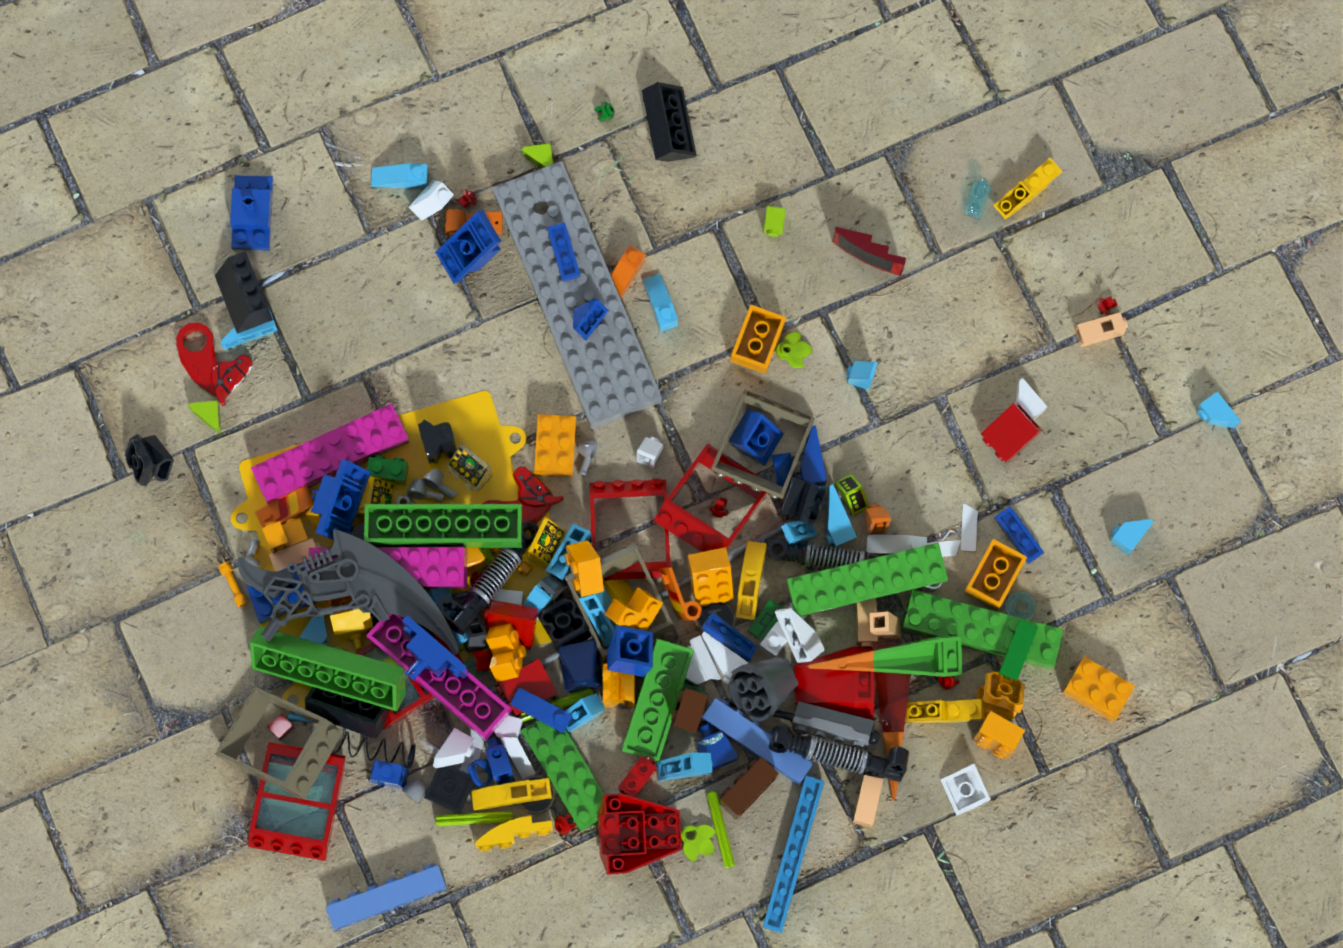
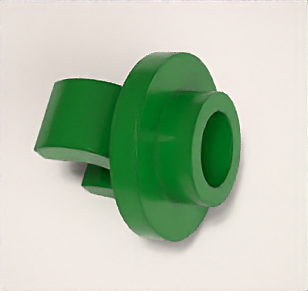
[594,101,615,121]

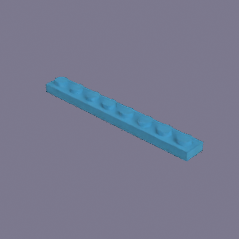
[763,776,824,933]

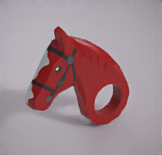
[176,322,253,406]
[482,466,564,531]

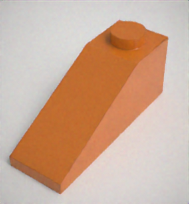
[611,245,646,299]
[864,505,891,535]

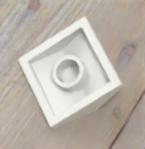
[941,764,991,815]

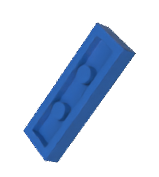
[547,222,581,282]
[994,506,1044,564]
[702,612,757,662]

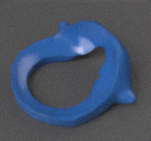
[467,759,492,787]

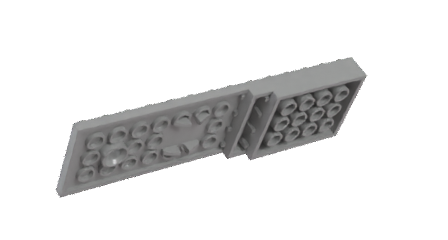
[492,161,662,430]

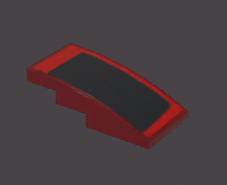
[832,227,906,276]

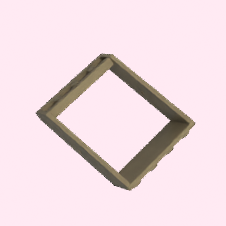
[711,389,815,499]
[565,543,679,664]
[214,687,344,799]

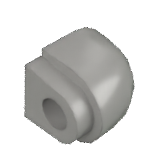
[402,780,426,804]

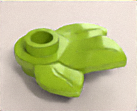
[776,332,813,368]
[681,824,716,862]

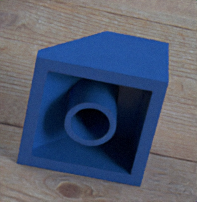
[728,410,784,465]
[607,625,653,677]

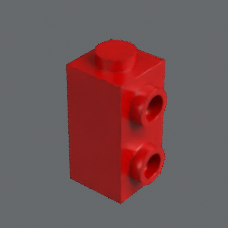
[618,756,657,798]

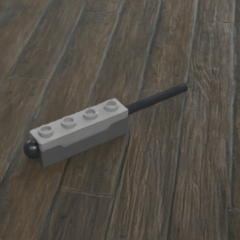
[730,698,880,749]

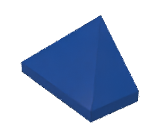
[573,298,609,340]
[772,452,795,492]

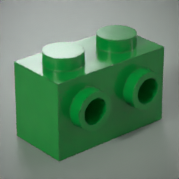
[367,455,409,486]

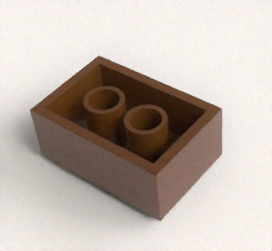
[671,687,709,734]
[720,757,779,821]

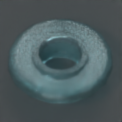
[1006,592,1036,620]

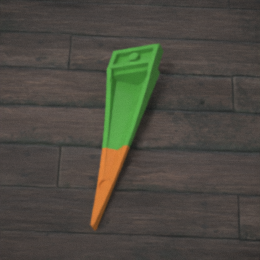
[807,635,962,677]

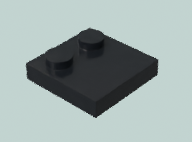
[424,766,474,814]

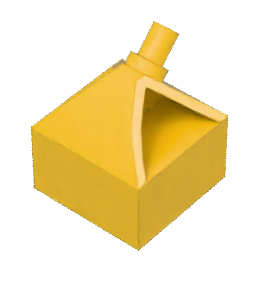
[328,596,373,651]

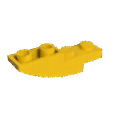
[993,158,1062,220]
[736,541,767,620]
[906,699,985,723]
[471,778,552,811]
[475,815,553,851]

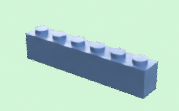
[702,698,813,785]
[326,864,447,931]

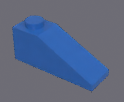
[797,425,827,485]
[509,687,572,733]

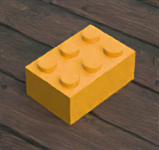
[730,305,786,375]
[534,414,576,478]
[964,539,1027,611]
[688,547,734,606]
[1062,656,1135,722]
[973,711,1025,759]

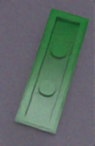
[999,620,1038,681]

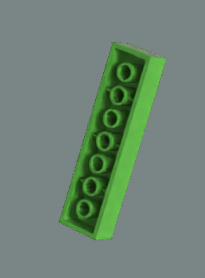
[364,504,522,548]
[787,543,948,617]
[902,590,1063,670]
[250,626,406,711]

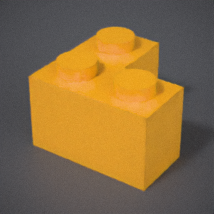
[262,518,309,553]
[564,540,604,597]
[604,587,663,631]
[486,623,526,682]

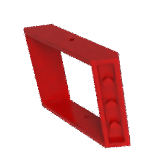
[653,444,767,552]
[589,478,671,580]

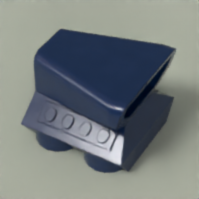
[558,640,603,693]

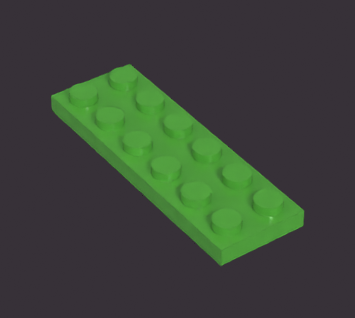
[621,638,694,761]
[521,720,605,832]

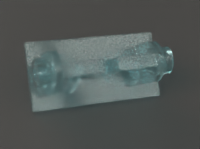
[963,179,992,220]

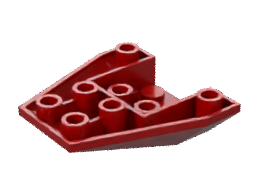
[795,646,874,720]
[598,794,682,875]

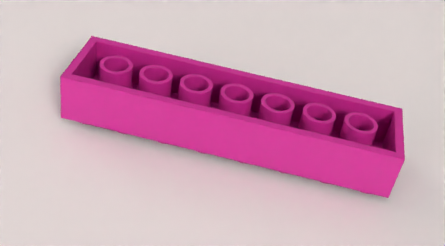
[251,403,409,505]
[309,547,468,588]
[366,613,511,741]

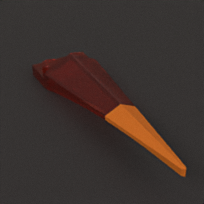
[873,645,911,801]

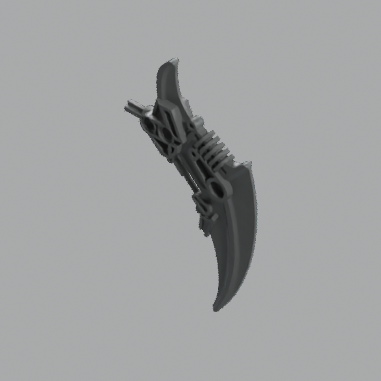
[238,529,459,655]

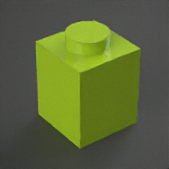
[764,206,786,237]

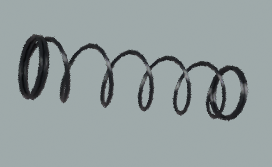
[332,731,416,768]

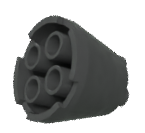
[728,657,798,721]

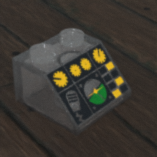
[448,443,493,493]

